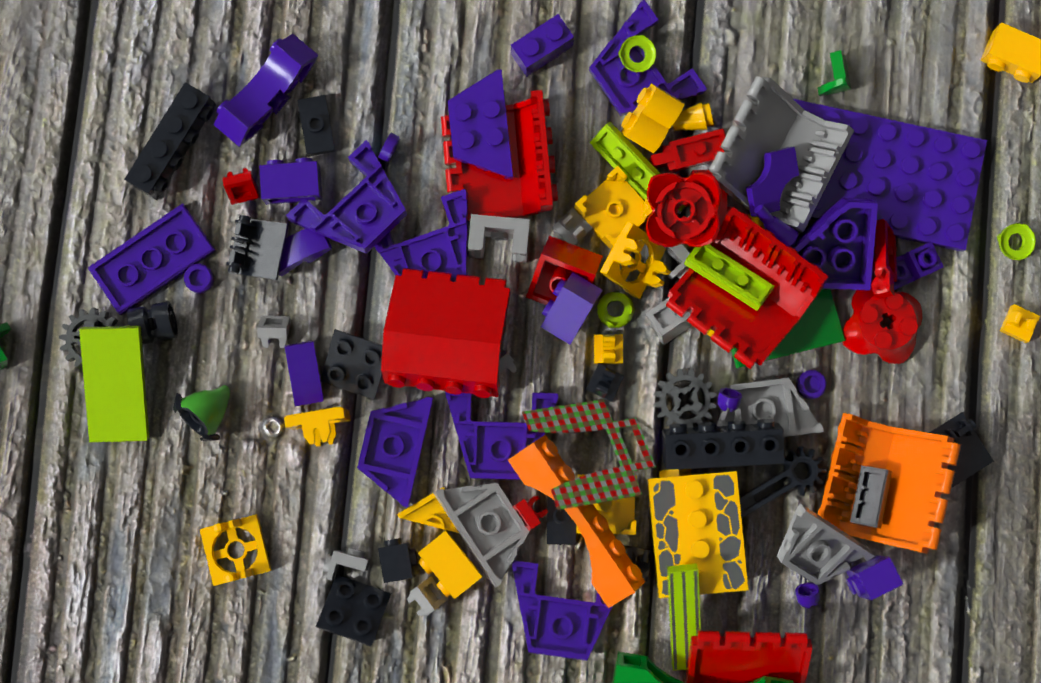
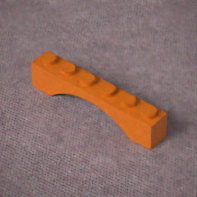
[508,435,646,608]

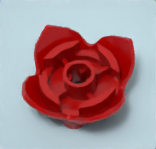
[646,172,721,247]
[842,285,923,364]

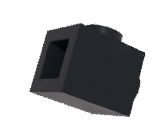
[378,538,418,583]

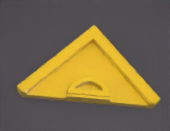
[397,487,459,533]

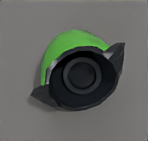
[173,385,230,441]

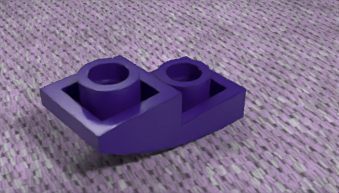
[279,229,332,276]
[894,242,944,290]
[284,341,324,406]

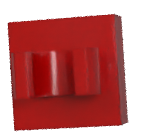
[222,168,259,205]
[513,496,548,531]

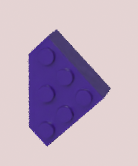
[792,198,878,290]

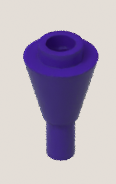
[753,204,798,247]

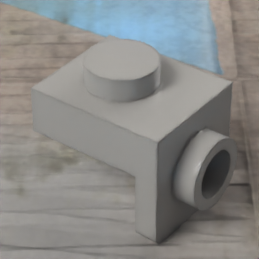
[663,244,690,281]
[323,547,371,581]

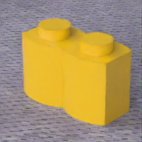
[621,84,685,153]

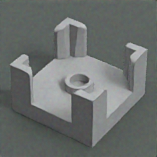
[468,214,530,263]

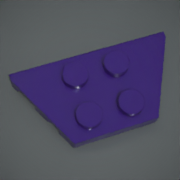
[447,69,513,179]
[357,397,434,507]

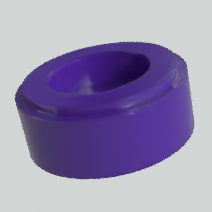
[378,132,400,162]
[184,264,214,293]
[796,370,827,399]

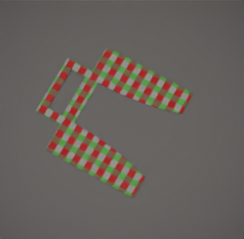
[522,399,656,510]

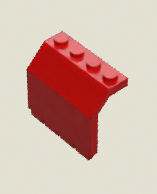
[441,90,558,223]
[666,207,829,369]
[381,268,511,398]
[686,631,813,683]

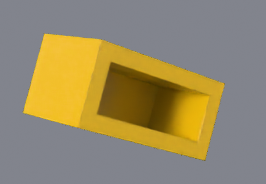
[980,22,1041,83]
[418,530,483,599]

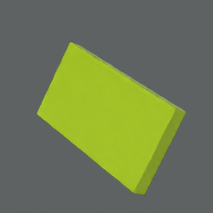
[79,326,149,442]

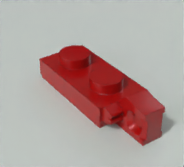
[649,128,726,172]
[871,219,897,299]

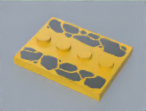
[647,471,748,598]

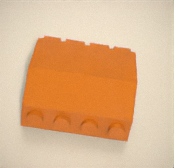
[818,413,961,554]

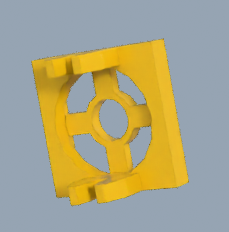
[600,221,671,299]
[284,406,351,447]
[200,514,272,586]

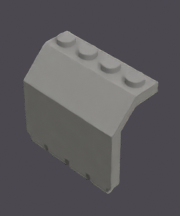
[709,77,854,232]

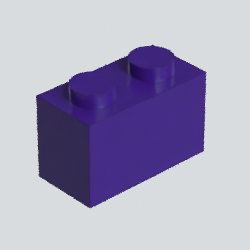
[511,14,574,77]
[259,158,322,205]
[541,272,603,345]
[846,555,904,600]

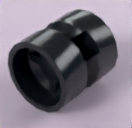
[127,301,178,345]

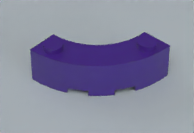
[214,34,318,147]

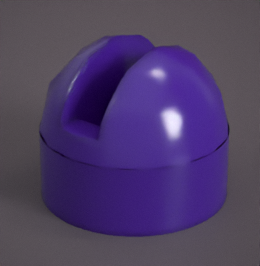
[717,388,742,412]
[795,583,820,609]

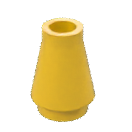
[673,102,714,131]

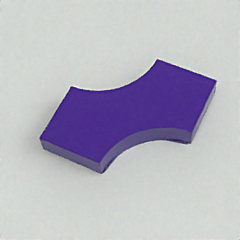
[746,147,799,217]

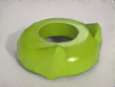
[618,35,656,72]
[997,223,1036,260]
[597,292,635,328]

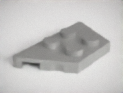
[716,378,824,437]
[433,483,529,588]
[777,504,874,586]

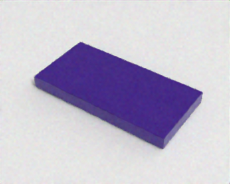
[88,203,216,316]

